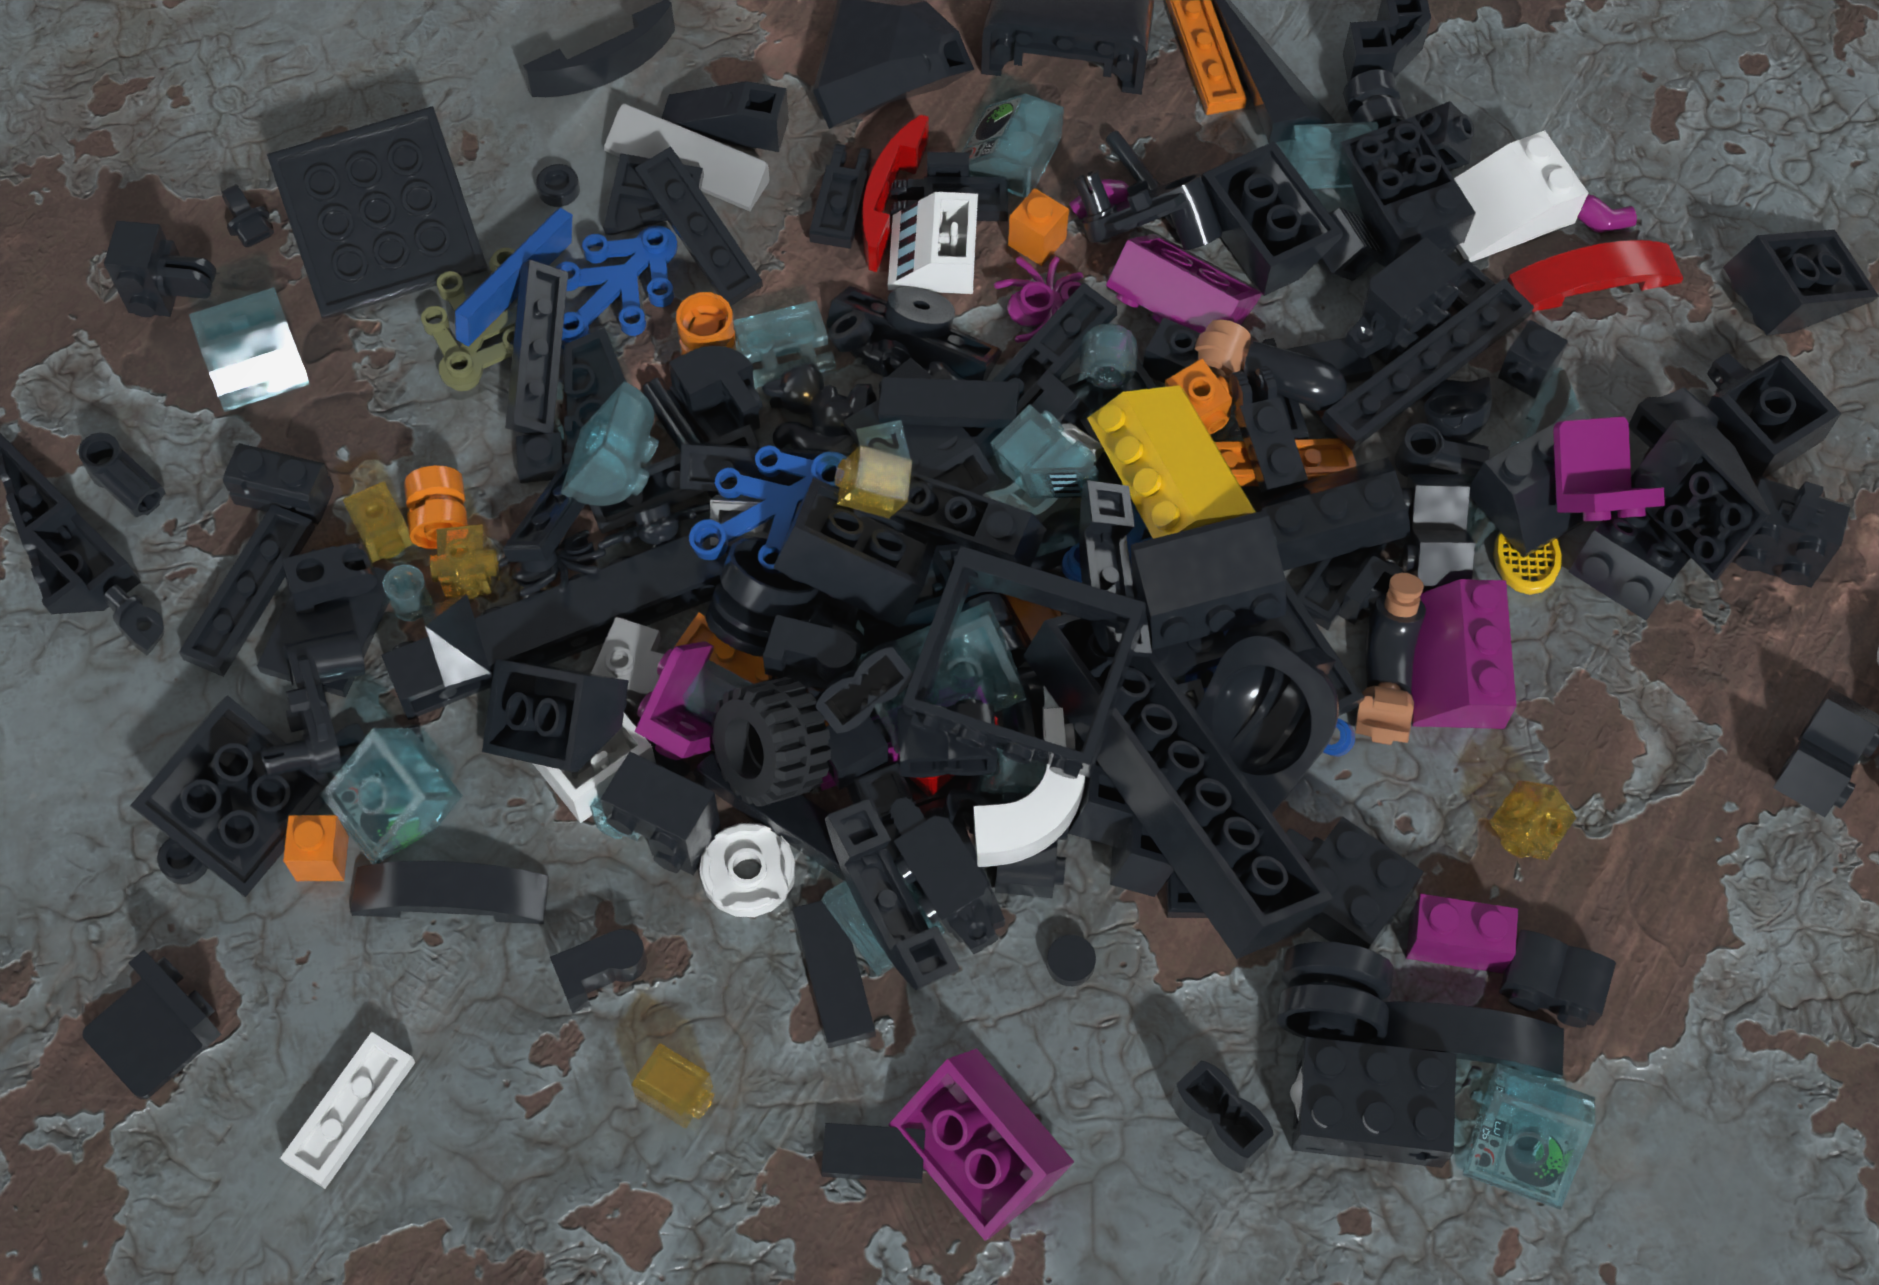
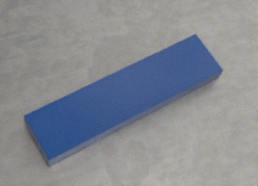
[455,208,573,347]

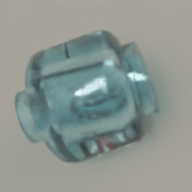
[1080,324,1138,389]

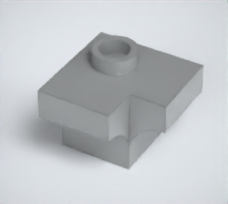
[591,617,664,713]

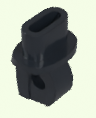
[221,184,274,248]
[104,584,164,655]

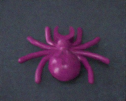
[994,256,1083,343]

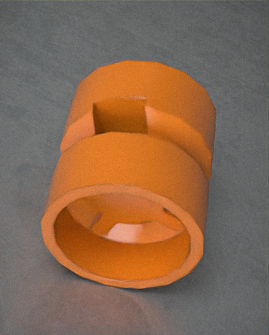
[676,292,736,355]
[404,465,469,549]

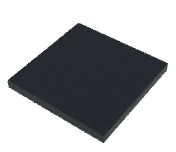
[267,106,488,320]

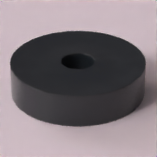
[884,287,955,338]

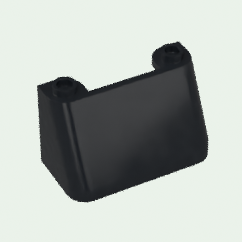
[981,0,1155,95]

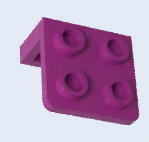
[1553,417,1665,521]
[634,641,715,760]

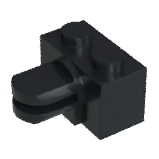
[104,220,216,317]

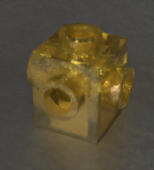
[430,524,498,600]
[1490,780,1577,860]

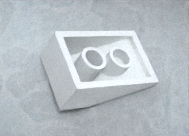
[1454,130,1588,262]

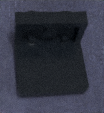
[1568,510,1691,620]
[82,950,222,1100]

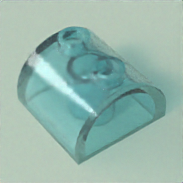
[561,381,659,506]

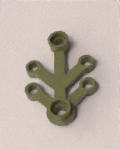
[421,248,517,391]

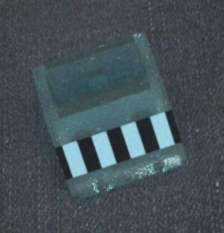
[189,287,310,412]
[990,404,1100,499]

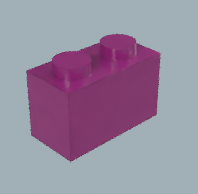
[1406,894,1518,974]

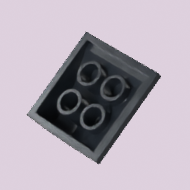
[130,695,339,897]

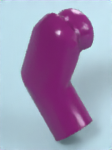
[1069,179,1130,219]
[1577,194,1637,233]

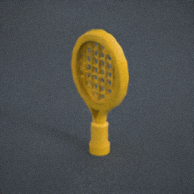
[1493,531,1562,595]

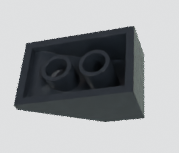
[1723,229,1879,336]

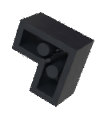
[600,751,721,876]

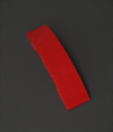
[863,115,929,272]
[1508,240,1683,312]

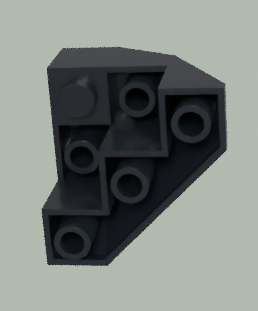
[813,0,974,129]

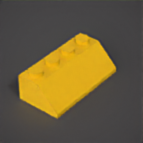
[1087,385,1256,539]

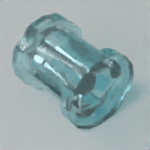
[383,564,432,621]

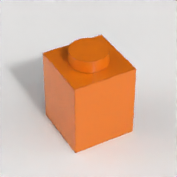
[1008,188,1069,266]
[283,815,349,881]

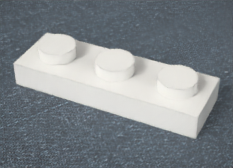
[280,1032,415,1189]

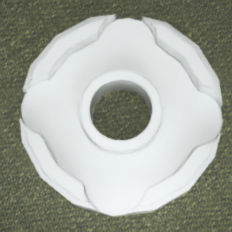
[700,823,795,917]

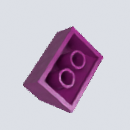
[1106,234,1262,333]
[1410,579,1517,729]
[888,1048,1074,1241]

